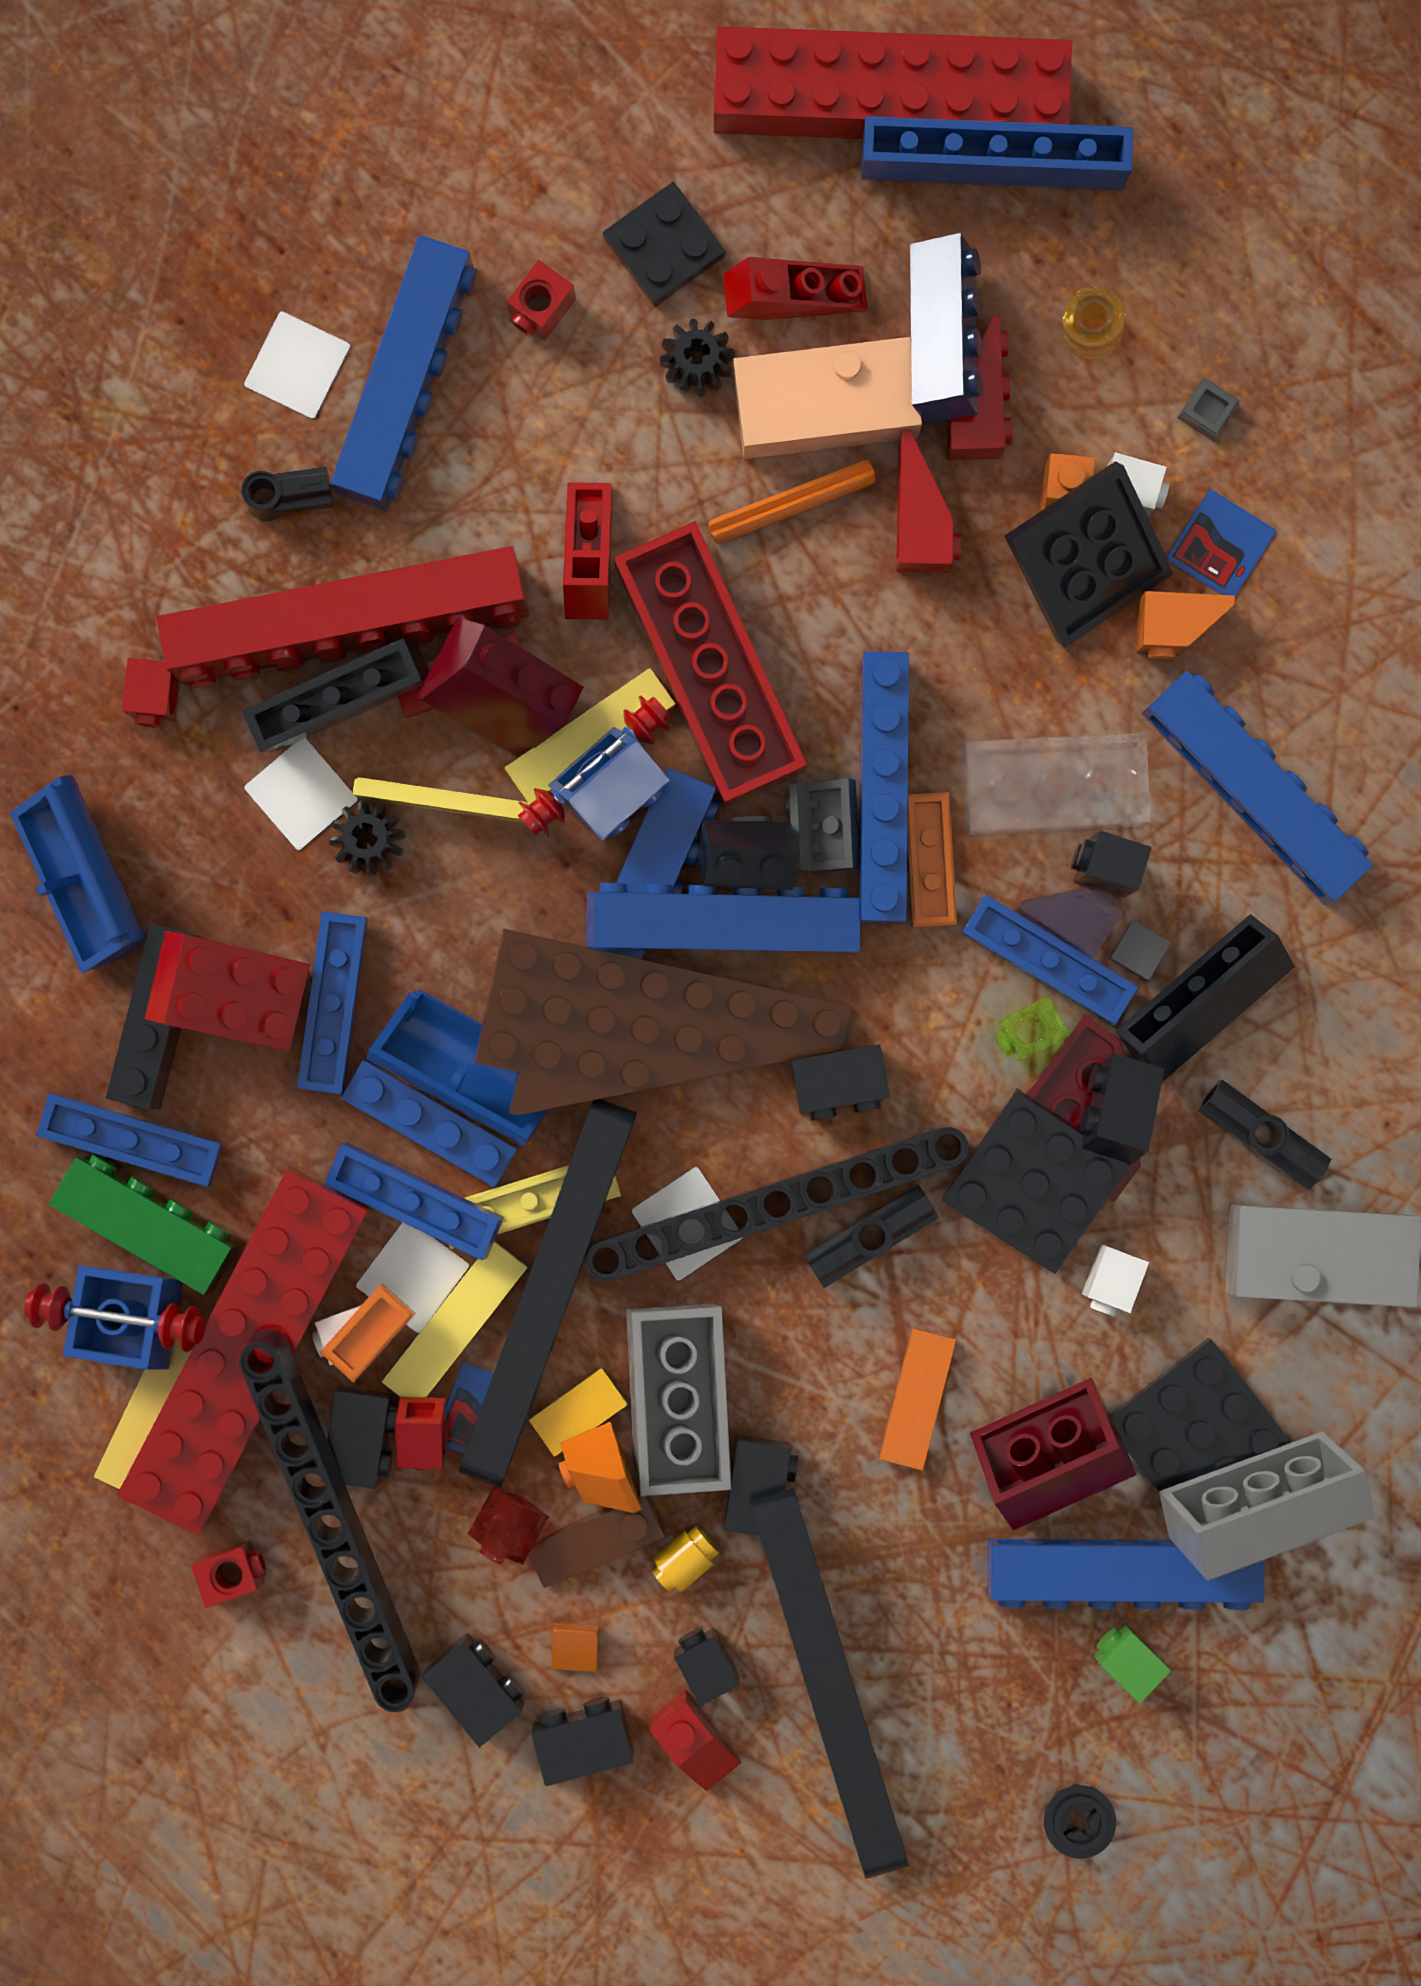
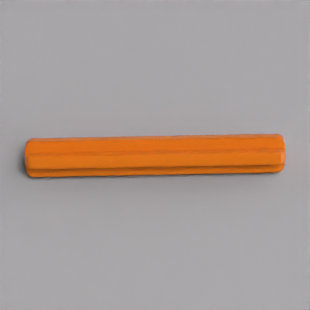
[708,460,876,544]

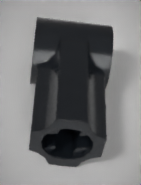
[241,467,333,521]

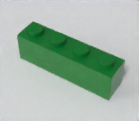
[48,1154,239,1295]

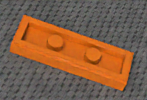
[907,792,957,928]
[879,1327,956,1471]

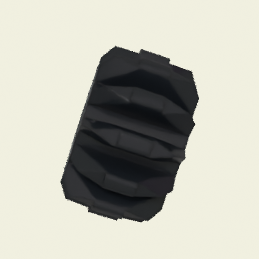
[659,318,735,397]
[329,800,406,877]

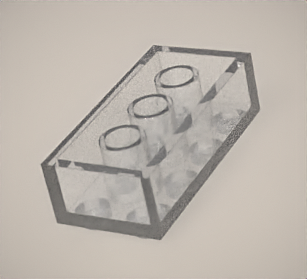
[961,733,1151,837]

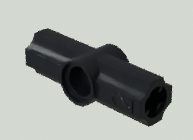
[1198,1079,1332,1190]
[803,1185,939,1288]

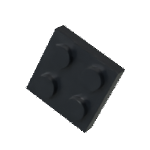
[603,181,725,307]

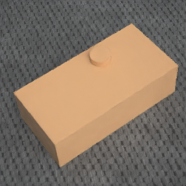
[733,337,922,459]

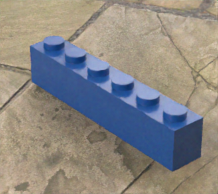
[861,116,1133,190]
[330,234,477,511]
[858,652,909,925]
[1141,670,1373,905]
[588,767,721,960]
[586,883,861,952]
[987,1538,1264,1610]

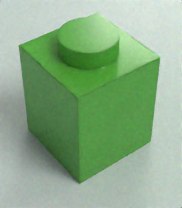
[1094,1624,1171,1703]

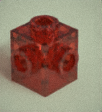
[467,1486,549,1565]

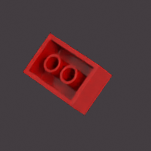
[145,931,310,1052]

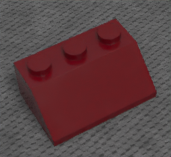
[417,617,584,758]
[970,1377,1136,1530]

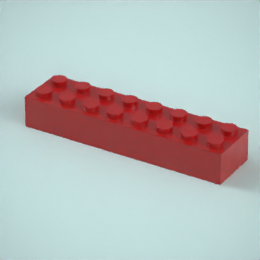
[714,26,1072,139]
[156,546,530,688]
[116,1166,369,1536]

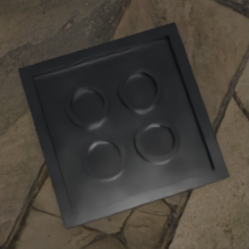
[1004,461,1173,648]
[942,1088,1130,1274]
[1110,1338,1291,1492]

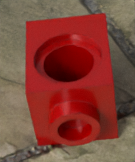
[507,259,576,340]
[122,658,180,728]
[395,1397,447,1471]
[191,1540,267,1608]

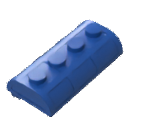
[10,775,146,974]
[366,989,549,1148]

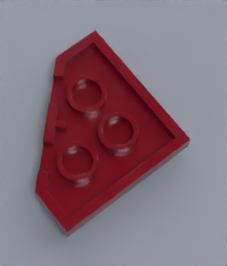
[1025,1014,1141,1202]

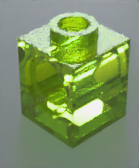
[994,996,1069,1061]

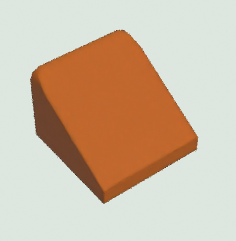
[552,1623,599,1672]

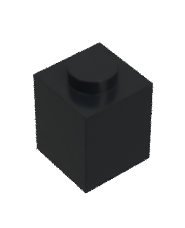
[674,1628,740,1706]

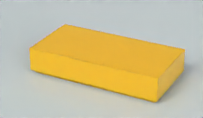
[529,1367,628,1457]

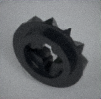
[1043,1783,1116,1859]

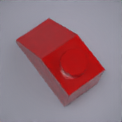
[649,1690,741,1791]

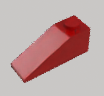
[896,430,961,573]
[563,483,612,620]

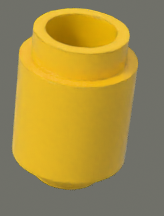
[652,1525,720,1593]

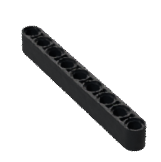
[458,1099,637,1488]
[586,1127,969,1282]
[239,1329,420,1713]
[750,1487,909,1879]

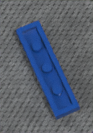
[961,894,1138,1025]
[297,911,368,1094]
[341,1060,518,1188]
[36,1093,224,1187]
[325,1142,504,1260]

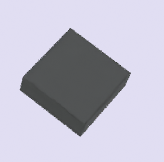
[1177,377,1240,441]
[1108,920,1172,981]

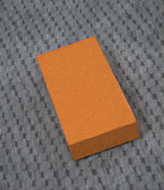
[320,1283,416,1383]

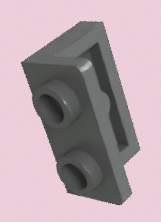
[785,778,860,873]

